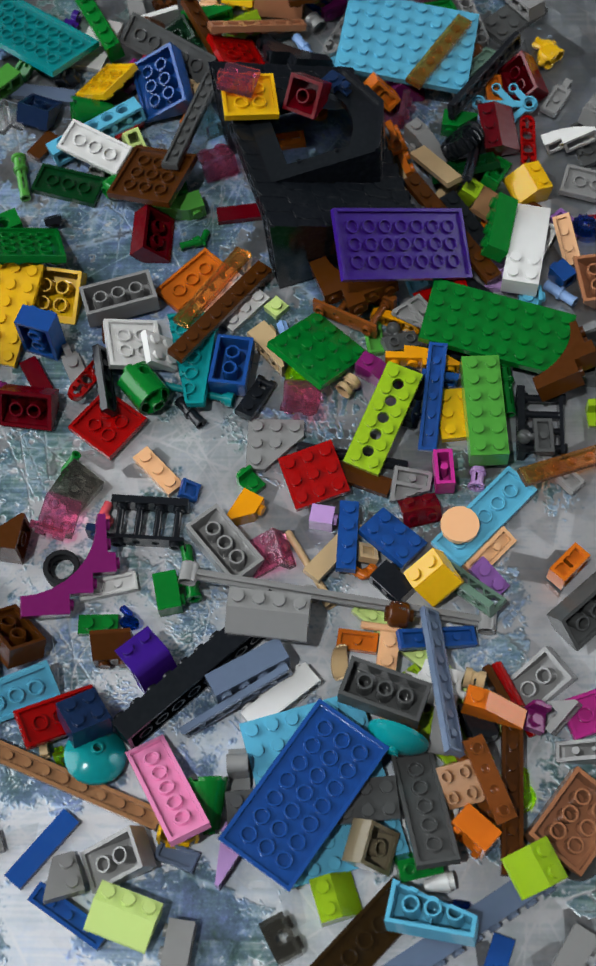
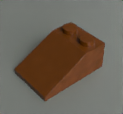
[0,604,46,669]

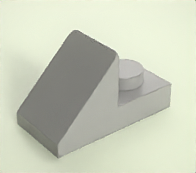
[545,699,583,737]

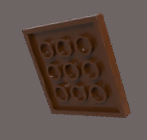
[106,145,198,208]

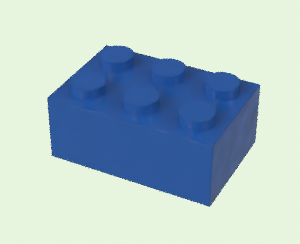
[14,304,66,361]
[208,334,255,396]

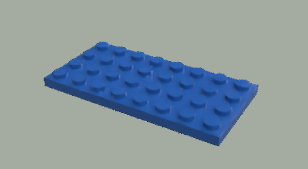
[218,698,390,892]

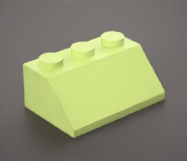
[83,880,164,954]

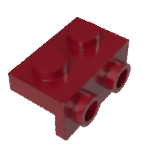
[397,493,442,528]

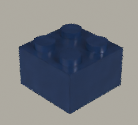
[56,687,113,749]

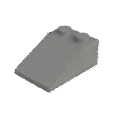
[510,646,578,706]
[80,825,158,894]

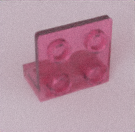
[280,379,321,416]
[249,527,296,578]

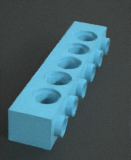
[45,96,147,167]

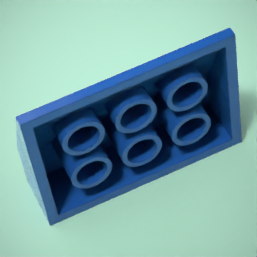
[133,42,193,123]

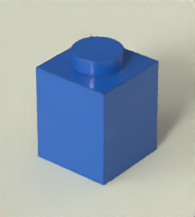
[547,258,577,288]

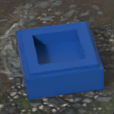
[177,478,201,503]

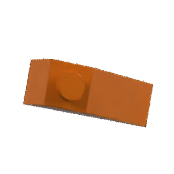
[460,684,527,730]

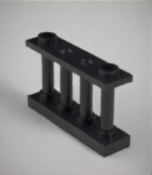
[515,385,568,461]
[107,494,191,550]

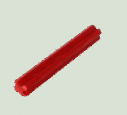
[491,661,536,738]

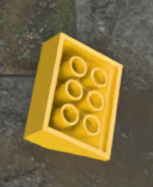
[35,266,87,325]

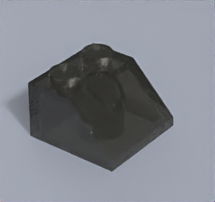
[49,458,104,516]

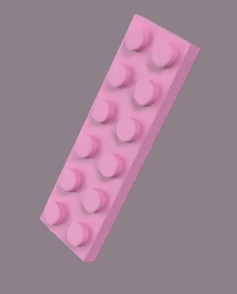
[125,734,211,847]

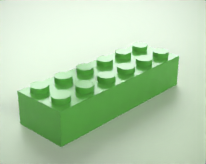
[460,355,510,466]

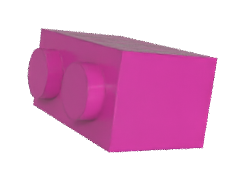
[432,448,456,494]

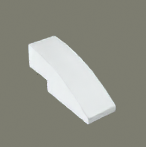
[541,126,596,155]

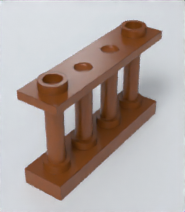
[312,295,397,338]
[455,734,518,825]

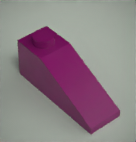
[355,351,404,389]

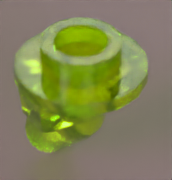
[52,745,65,766]

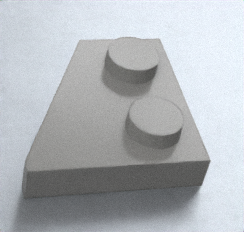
[391,293,428,328]
[389,465,433,503]
[43,851,85,905]

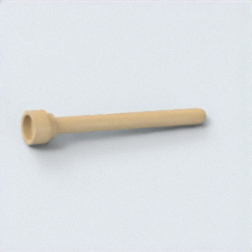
[285,530,338,610]

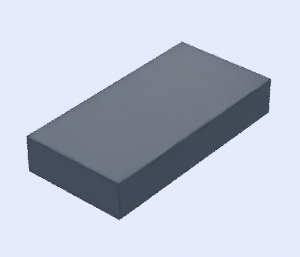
[154,842,201,875]

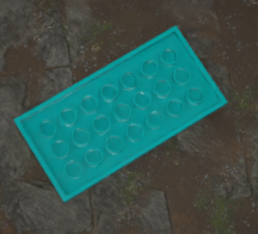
[0,0,100,78]

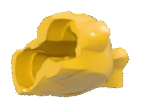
[532,37,564,70]

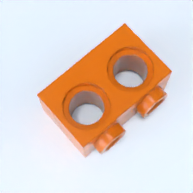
[363,71,401,112]
[546,542,591,590]

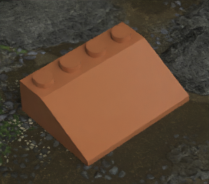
[524,766,596,877]

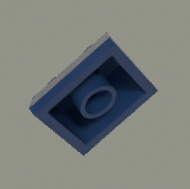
[16,93,62,131]

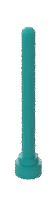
[163,381,236,408]

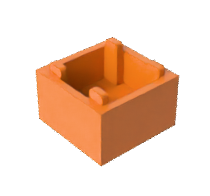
[451,802,502,861]

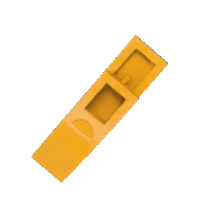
[385,345,460,373]

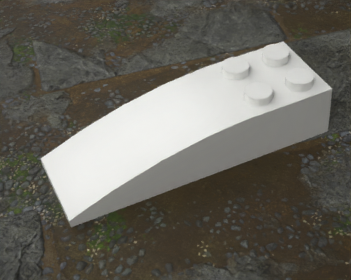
[500,203,551,297]

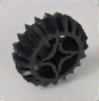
[440,121,485,161]

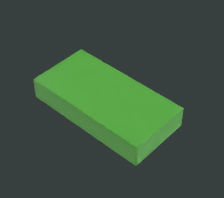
[364,321,385,356]

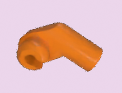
[350,563,378,580]

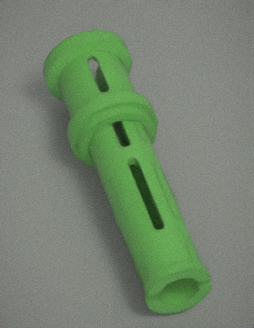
[11,153,31,202]

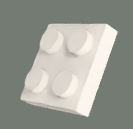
[141,329,178,373]

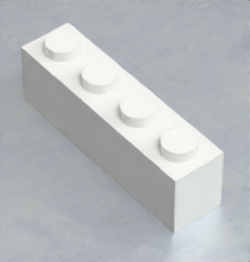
[240,662,321,722]

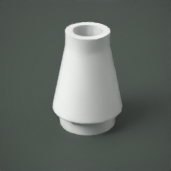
[423,870,457,893]

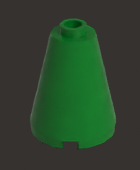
[70,96,115,123]
[186,776,229,835]

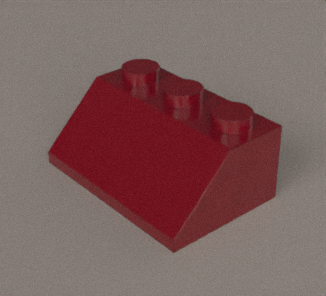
[497,50,549,109]
[477,101,520,157]
[130,204,175,263]
[0,384,59,431]

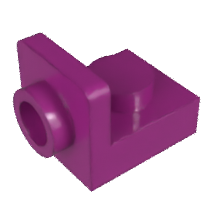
[523,700,552,736]

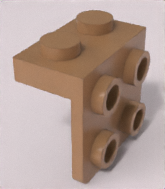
[436,759,486,810]

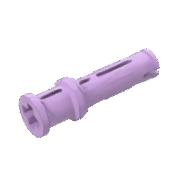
[467,466,487,492]

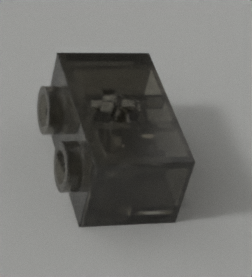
[258,911,305,966]

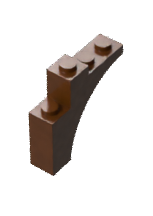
[309,256,399,315]
[532,320,596,402]

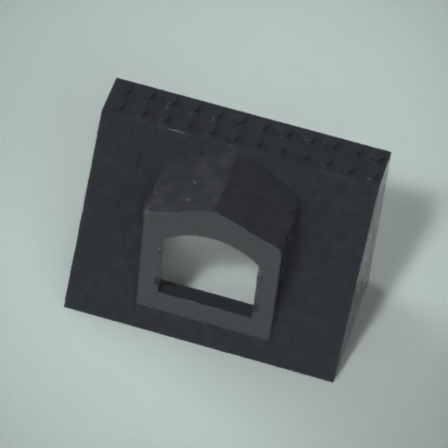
[208,61,416,289]

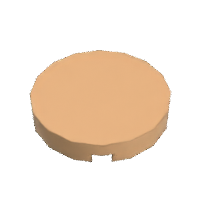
[440,506,480,544]

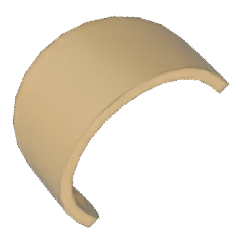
[331,644,348,681]

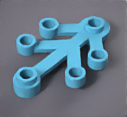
[472,83,538,124]

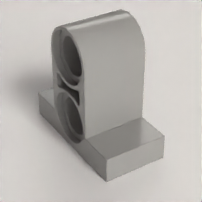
[226,748,251,791]

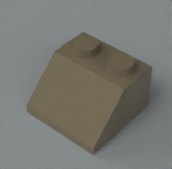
[342,817,400,877]

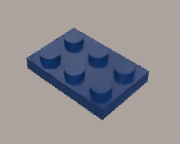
[358,507,428,569]

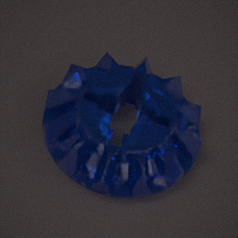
[572,213,596,238]

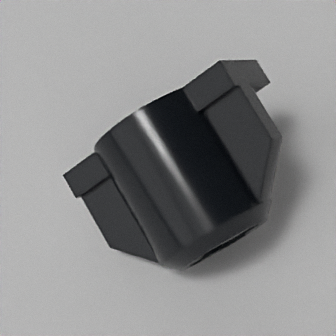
[53,67,81,89]
[401,399,422,428]

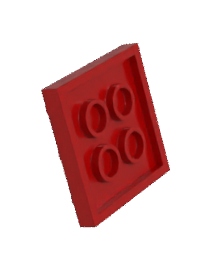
[206,33,265,64]
[68,395,148,461]
[277,440,351,512]

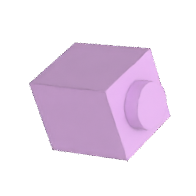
[309,503,338,532]

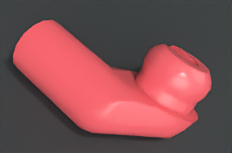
[98,501,114,527]

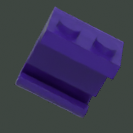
[115,626,177,694]

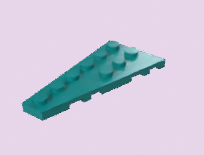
[167,312,219,407]

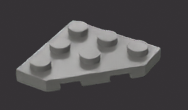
[246,419,305,473]

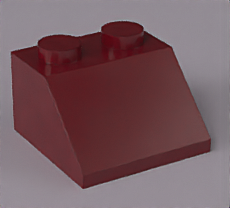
[282,72,332,120]

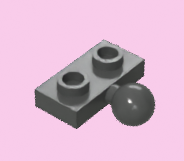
[380,321,421,351]
[517,418,555,455]

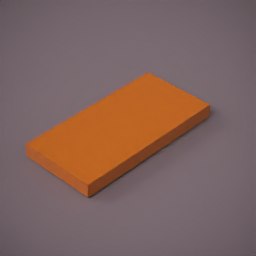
[155,248,230,313]

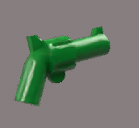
[179,229,210,251]

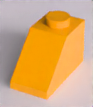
[227,488,266,526]

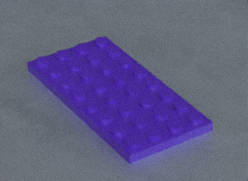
[330,208,473,282]

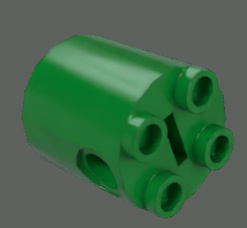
[117,361,170,414]

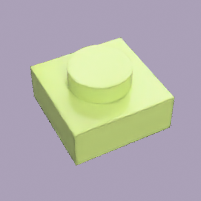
[264,295,289,321]

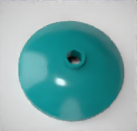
[368,719,429,756]
[64,732,127,785]

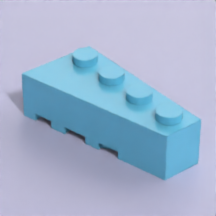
[384,878,479,947]

